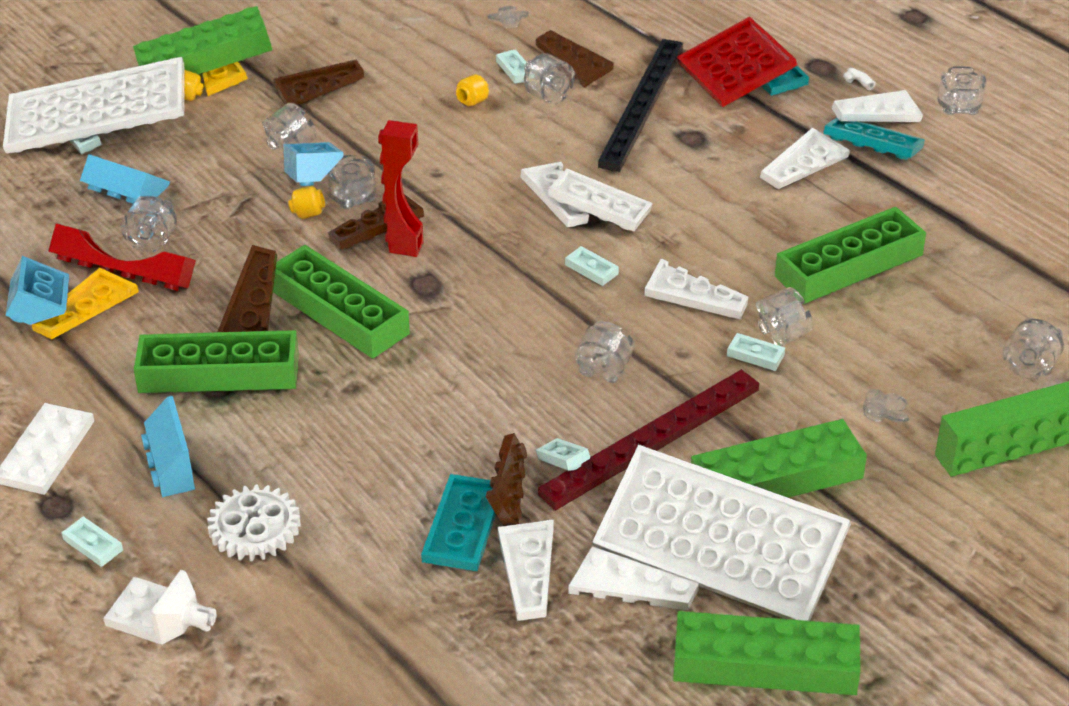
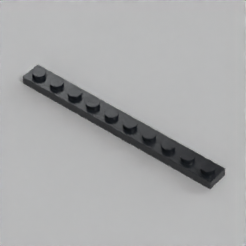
[598,39,683,172]

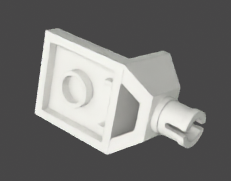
[104,570,216,645]

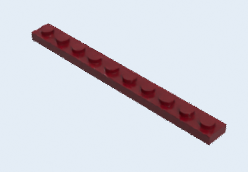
[538,369,760,511]

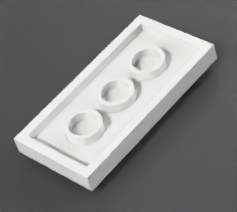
[547,168,653,231]
[0,403,94,495]

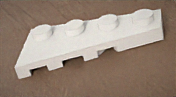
[831,90,923,122]
[760,128,850,189]
[520,162,589,227]
[645,259,748,319]
[498,520,554,621]
[569,547,699,611]

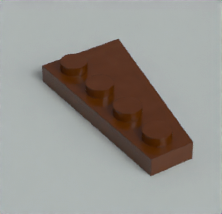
[536,30,614,88]
[273,59,364,109]
[328,194,425,250]
[217,245,277,332]
[486,433,527,526]

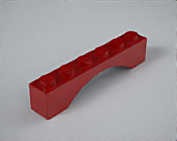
[378,120,424,257]
[48,223,196,291]

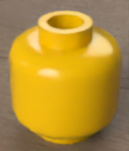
[184,70,204,101]
[456,74,489,106]
[288,185,325,219]

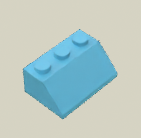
[283,142,343,186]
[80,154,170,206]
[5,256,69,325]
[141,396,195,497]

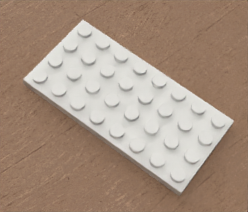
[3,57,184,154]
[592,445,851,621]

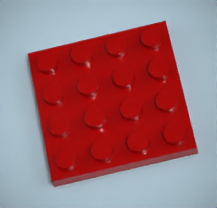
[677,16,797,107]

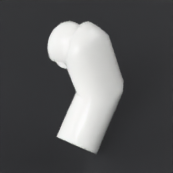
[843,68,876,90]

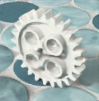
[207,485,301,561]

